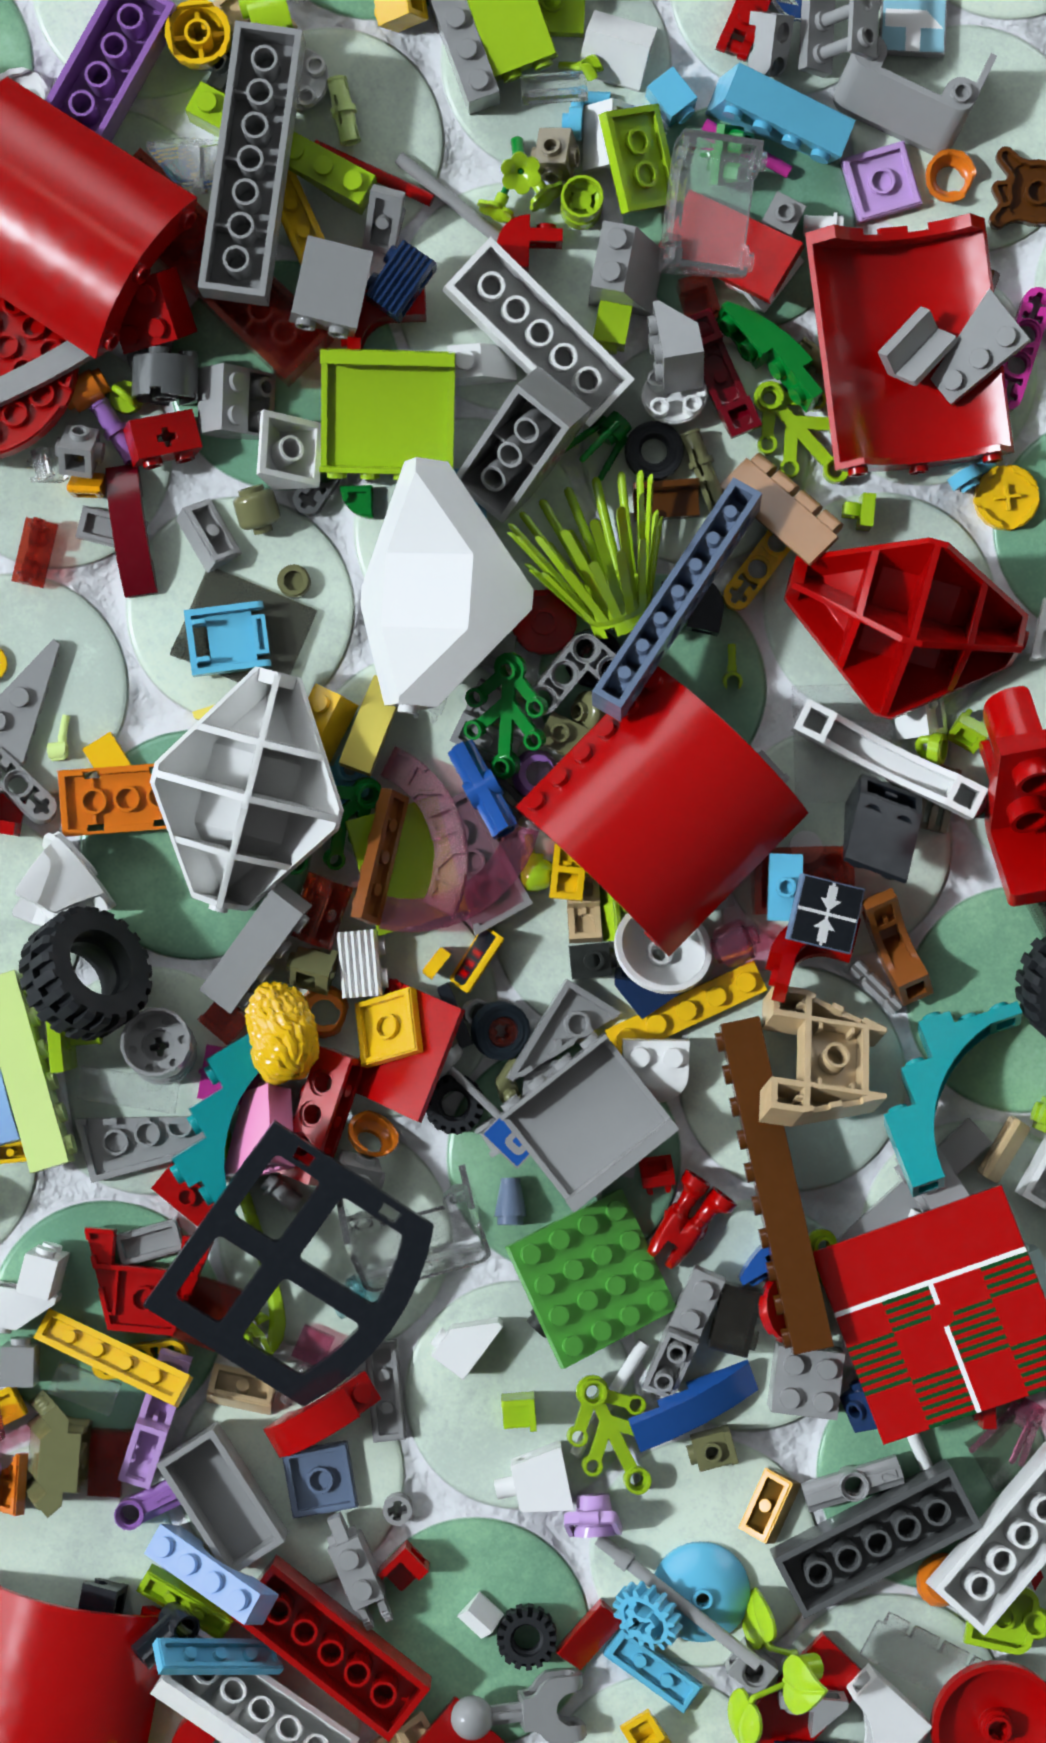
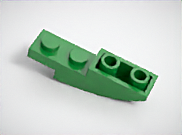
[716,301,824,413]

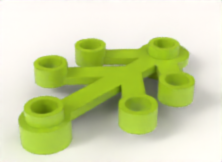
[753,381,848,484]
[566,1375,652,1495]

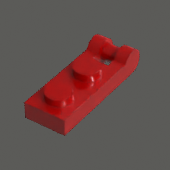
[715,0,772,62]

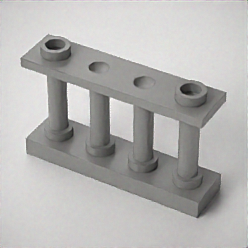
[798,0,879,78]

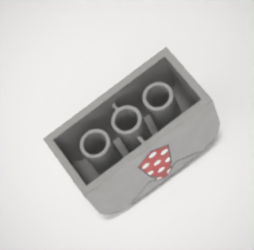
[457,366,592,523]

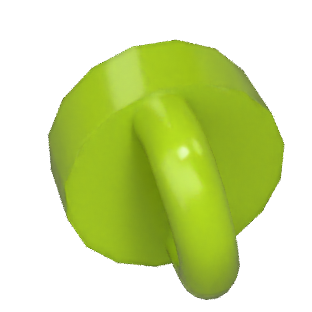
[110,380,143,415]
[915,732,948,766]

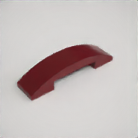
[688,307,762,439]
[105,464,158,598]

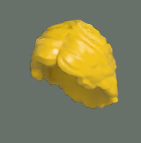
[244,981,319,1085]

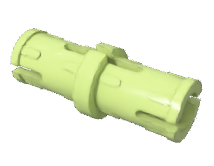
[327,75,361,147]

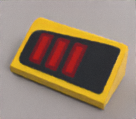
[449,928,504,993]

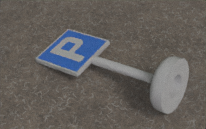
[438,1043,530,1169]

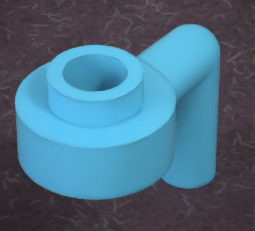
[562,91,611,141]
[947,459,996,494]

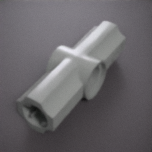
[800,1454,905,1513]

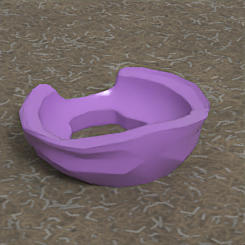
[512,749,557,797]

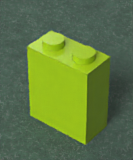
[467,0,558,83]

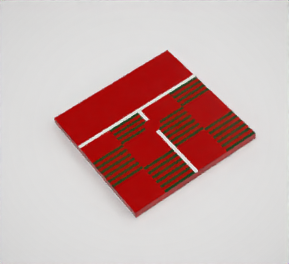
[813,1184,1046,1445]

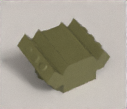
[26,1390,93,1518]

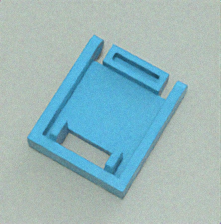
[184,601,272,677]

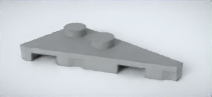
[0,639,61,766]
[506,979,621,1082]

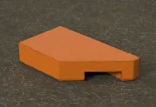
[0,1452,29,1516]

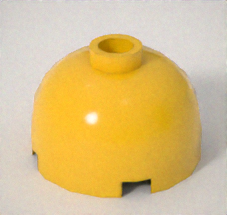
[165,0,232,71]

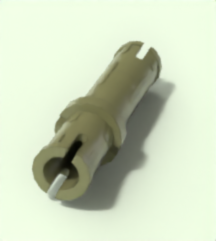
[680,428,723,513]

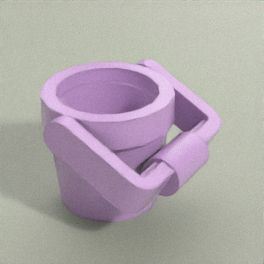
[564,1493,622,1538]

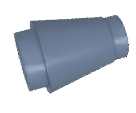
[494,1178,527,1225]

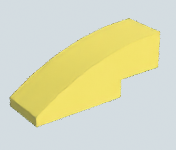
[339,675,398,777]

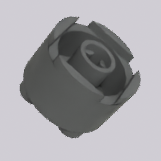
[132,346,199,406]

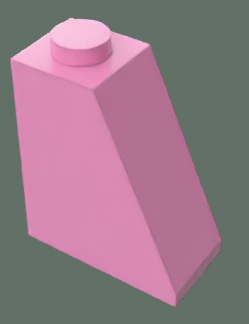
[224,1081,295,1177]

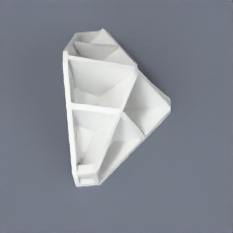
[361,457,534,714]
[150,666,344,913]

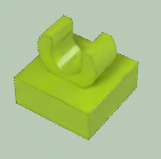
[841,492,876,531]
[946,708,988,754]

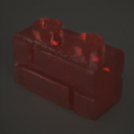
[291,871,353,950]

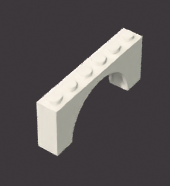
[846,1663,932,1743]

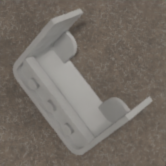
[833,0,997,156]

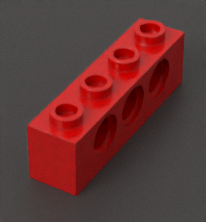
[277,1046,365,1186]

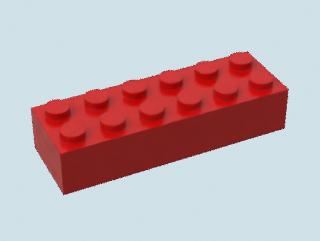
[231,1554,432,1742]

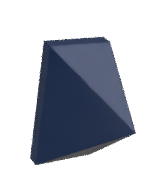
[614,967,680,1019]

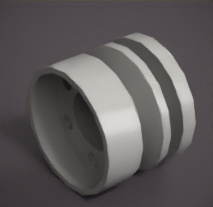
[120,1007,197,1085]

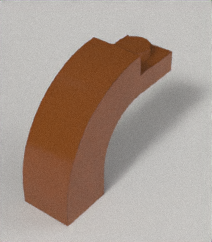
[861,888,934,1006]

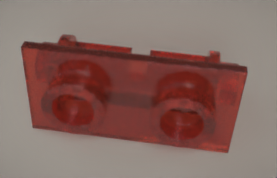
[11,517,58,589]

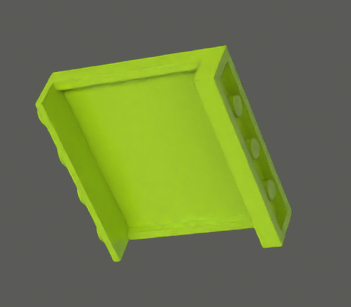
[319,348,456,480]

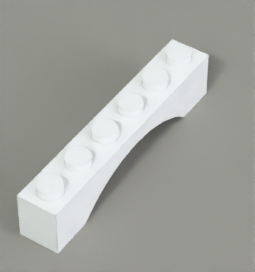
[791,698,988,820]

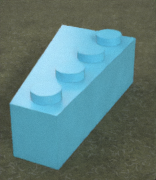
[705,62,856,164]

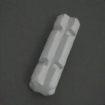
[848,959,903,1014]

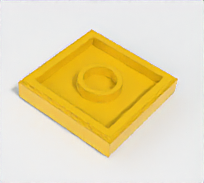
[355,987,424,1068]

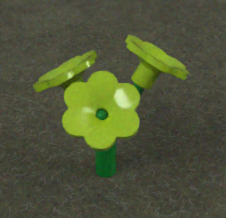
[477,136,564,223]

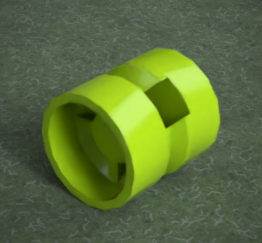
[560,175,604,230]

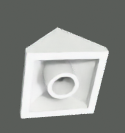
[576,10,657,92]
[257,409,321,490]

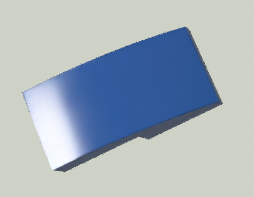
[738,1244,770,1286]

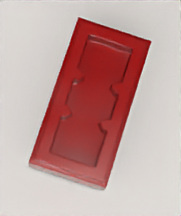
[151,1162,214,1227]

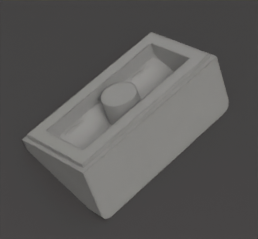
[177,498,242,573]

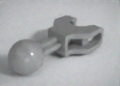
[451,1668,587,1743]

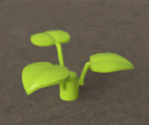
[727,1587,828,1743]

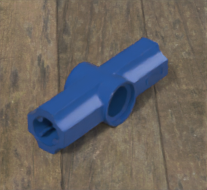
[448,739,519,840]

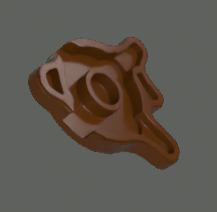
[988,146,1046,230]

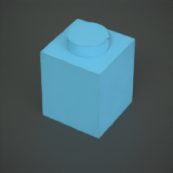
[645,66,697,128]

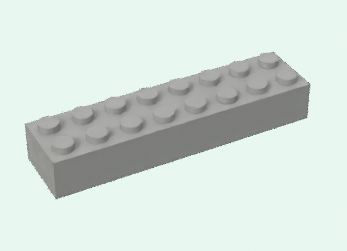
[198,20,306,306]

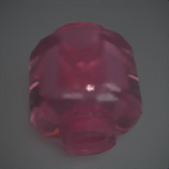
[710,919,761,967]

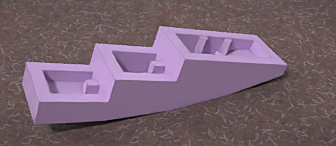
[118,1347,193,1490]

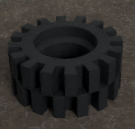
[426,1074,484,1135]
[497,1603,557,1671]

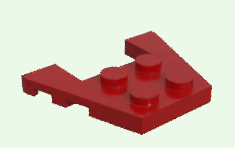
[84,1226,214,1336]

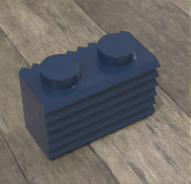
[365,240,437,323]

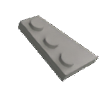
[931,288,1032,406]

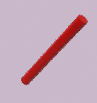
[314,140,435,207]

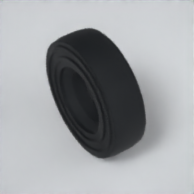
[624,421,684,481]

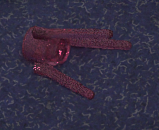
[969,1397,1046,1467]

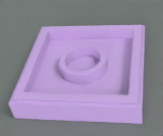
[840,141,922,224]

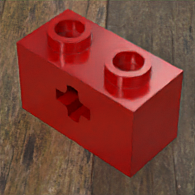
[123,409,203,470]

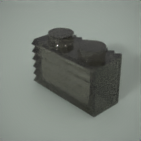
[707,1280,764,1358]

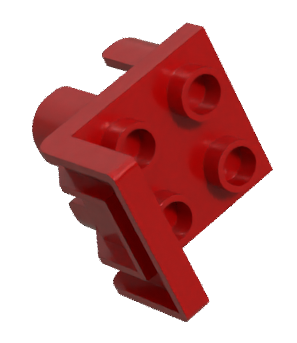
[979,686,1046,907]

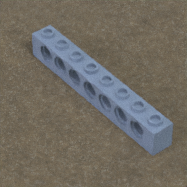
[592,477,762,722]

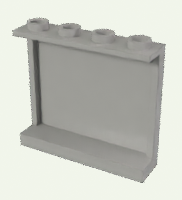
[499,1032,680,1212]

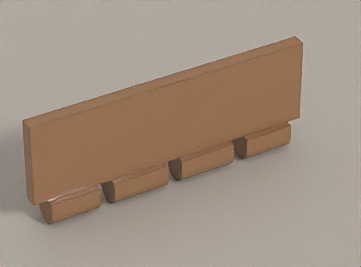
[720,453,843,567]

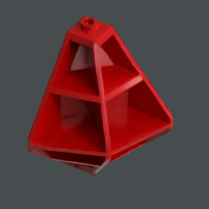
[784,537,1029,720]

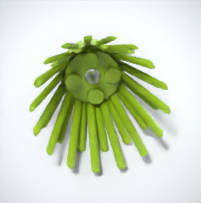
[507,470,663,639]

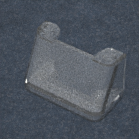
[658,128,767,279]

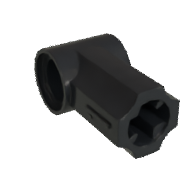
[131,1601,200,1669]

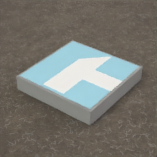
[879,0,947,58]

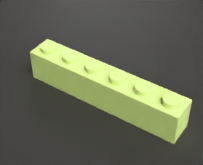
[0,970,77,1173]

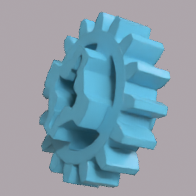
[612,1581,683,1650]

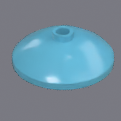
[654,1541,750,1642]

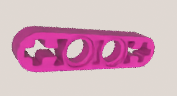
[1003,287,1046,412]

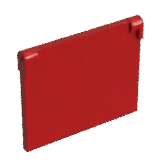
[356,978,465,1123]

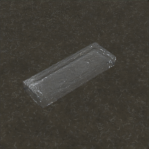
[76,1065,180,1114]

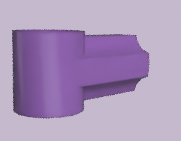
[114,1480,181,1531]

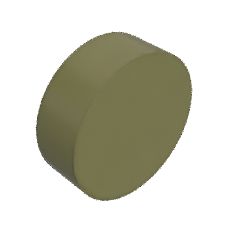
[277,564,311,599]

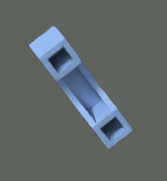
[144,1524,279,1625]

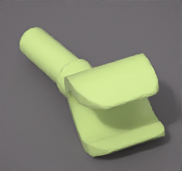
[47,715,70,761]

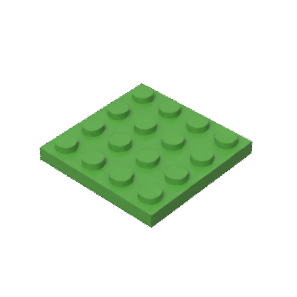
[505,1189,676,1369]

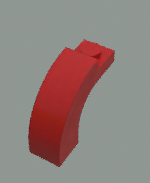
[765,918,861,1003]
[263,1371,381,1458]

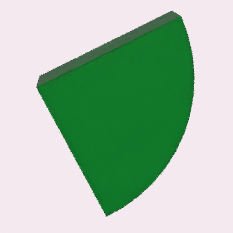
[340,485,374,520]

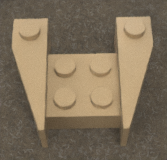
[759,986,887,1127]

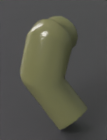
[495,1057,522,1103]

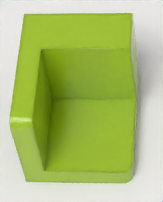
[501,1391,537,1432]

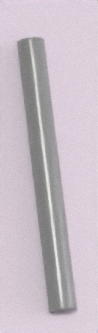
[395,153,500,242]

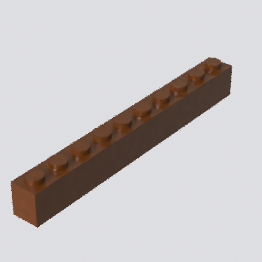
[714,1016,834,1355]

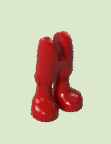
[647,1169,737,1270]

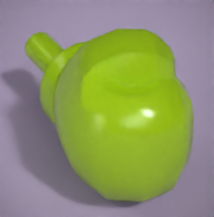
[520,834,552,892]

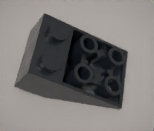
[843,774,922,884]

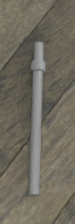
[595,1537,763,1671]

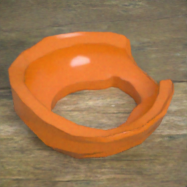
[925,149,977,203]
[304,986,349,1038]
[348,1110,399,1157]
[916,1553,950,1608]

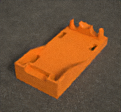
[57,763,167,837]

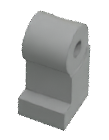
[748,11,794,77]

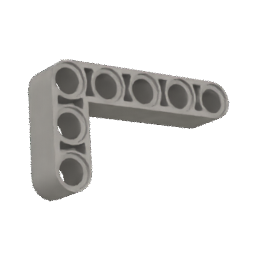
[525,634,616,715]

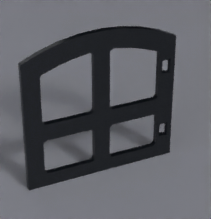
[143,1120,434,1407]

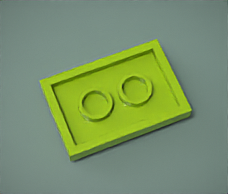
[598,103,681,215]

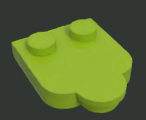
[963,1586,1046,1655]

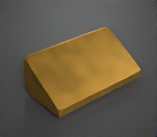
[738,1468,801,1544]

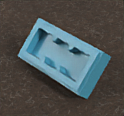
[767,853,803,921]

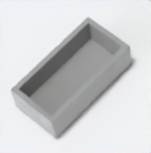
[156,1421,288,1572]

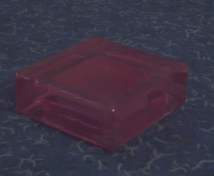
[291,1324,335,1365]

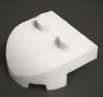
[622,1038,690,1103]

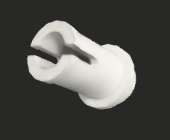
[803,212,844,236]

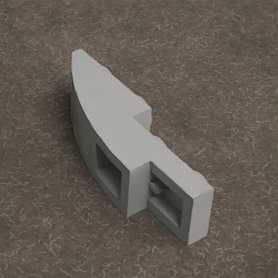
[642,1264,726,1398]

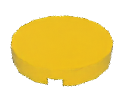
[973,465,1040,531]

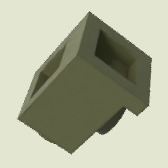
[286,946,338,996]
[686,1424,739,1472]

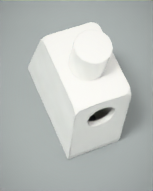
[494,1441,574,1512]

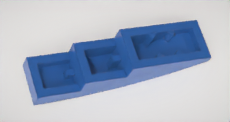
[628,1360,759,1453]

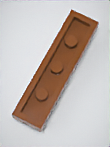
[350,788,410,926]

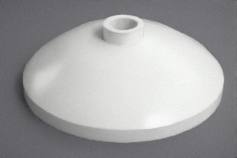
[614,913,712,994]

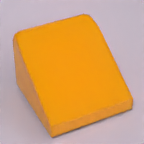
[67,473,106,498]

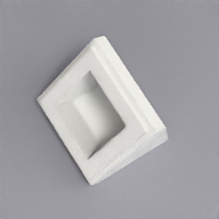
[457,1591,504,1639]

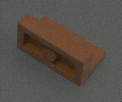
[632,478,700,522]

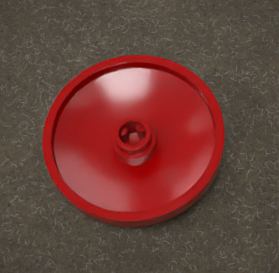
[930,1660,1046,1743]

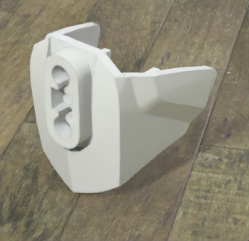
[12,831,117,926]

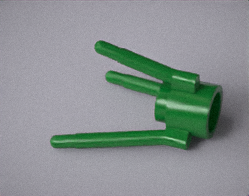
[564,411,632,481]

